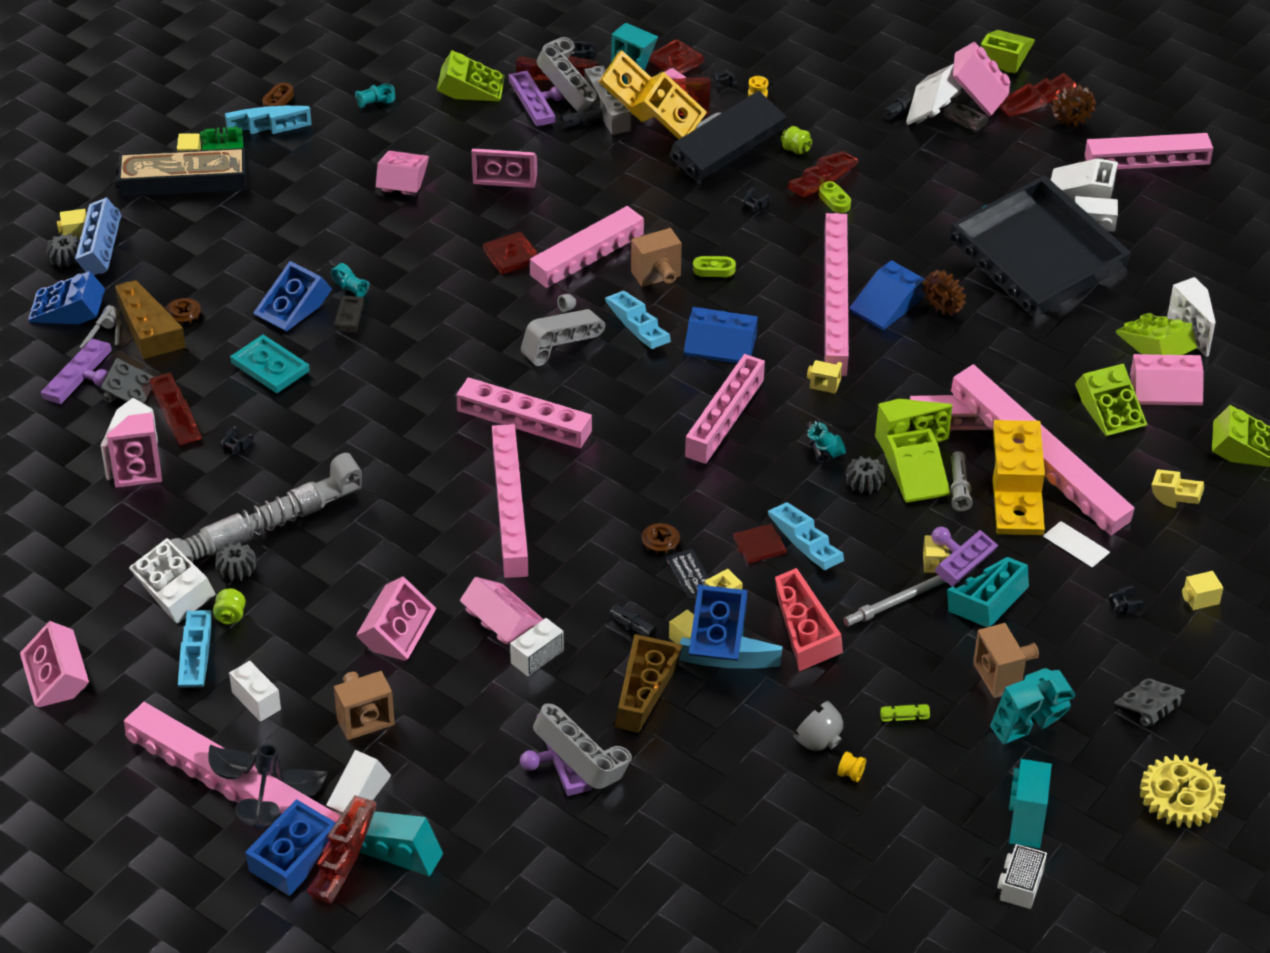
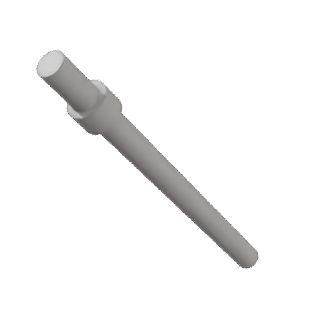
[843,575,946,626]

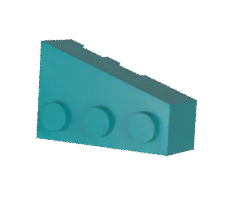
[1009,759,1052,848]
[346,810,443,877]

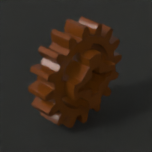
[1051,85,1097,126]
[922,270,966,316]

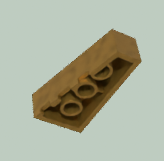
[115,280,186,359]
[614,634,683,733]

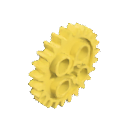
[1140,755,1225,828]

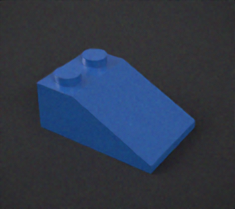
[849,260,925,330]
[253,261,332,332]
[689,584,747,661]
[245,799,338,896]

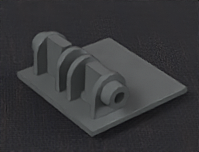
[100,358,157,404]
[1114,678,1185,726]

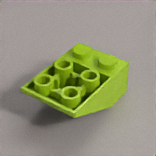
[980,30,1035,73]
[437,50,505,101]
[1116,313,1197,355]
[1075,363,1147,436]
[875,399,953,452]
[1212,405,1270,467]
[885,428,950,503]

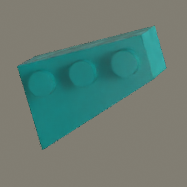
[611,23,658,84]
[947,557,1029,627]

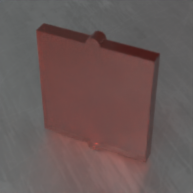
[733,524,786,563]

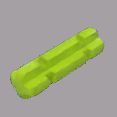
[880,704,930,722]

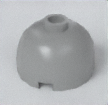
[793,701,843,751]

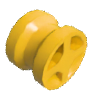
[748,76,768,98]
[837,751,866,782]

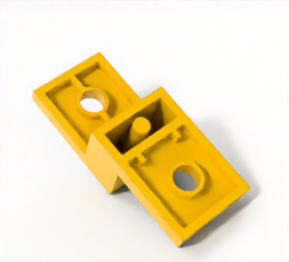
[598,51,707,139]
[993,420,1045,535]

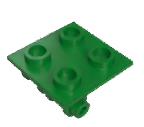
[201,126,244,150]

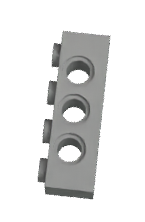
[585,66,631,135]

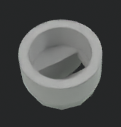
[557,294,576,312]

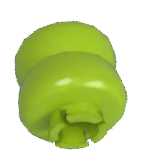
[781,126,812,155]
[213,588,246,624]

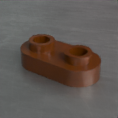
[262,83,294,107]

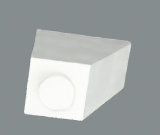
[327,750,391,822]

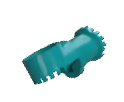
[355,84,396,108]
[330,263,369,298]
[807,422,846,458]

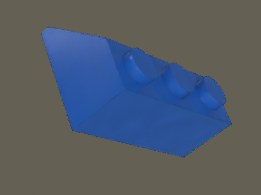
[684,307,758,363]

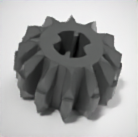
[46,233,80,268]
[846,456,885,494]
[215,542,256,582]

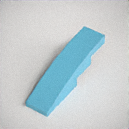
[225,106,311,134]
[605,291,671,349]
[768,502,844,570]
[178,610,212,687]
[679,637,783,668]

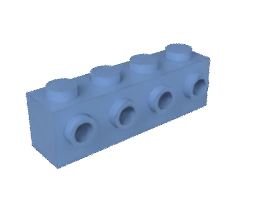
[75,197,121,275]

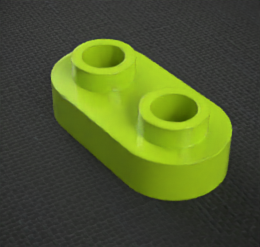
[819,181,851,213]
[693,256,736,277]

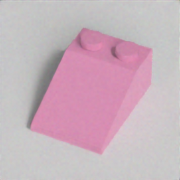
[376,151,429,195]

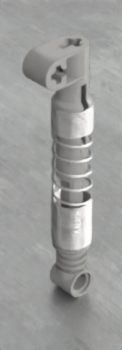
[170,453,362,563]

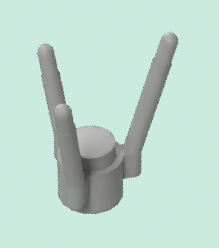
[80,305,123,349]

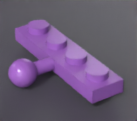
[509,71,565,126]
[41,339,112,404]
[932,527,998,587]
[520,715,592,796]

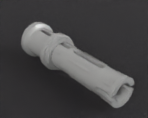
[950,452,973,511]

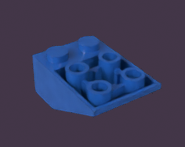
[28,271,105,324]

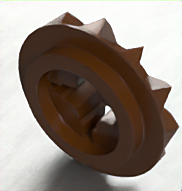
[166,298,201,325]
[642,523,680,554]

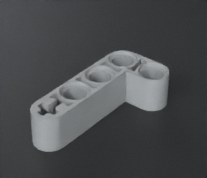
[537,37,597,111]
[521,309,605,366]
[533,704,632,789]

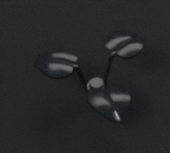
[208,744,327,828]

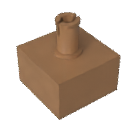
[631,228,682,287]
[973,623,1039,698]
[334,671,395,740]

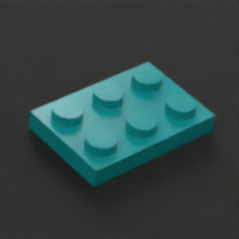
[230,335,309,393]

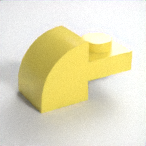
[1152,469,1204,508]

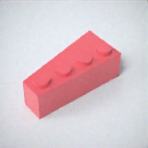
[775,568,843,672]

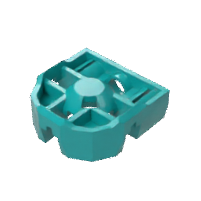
[990,668,1076,745]

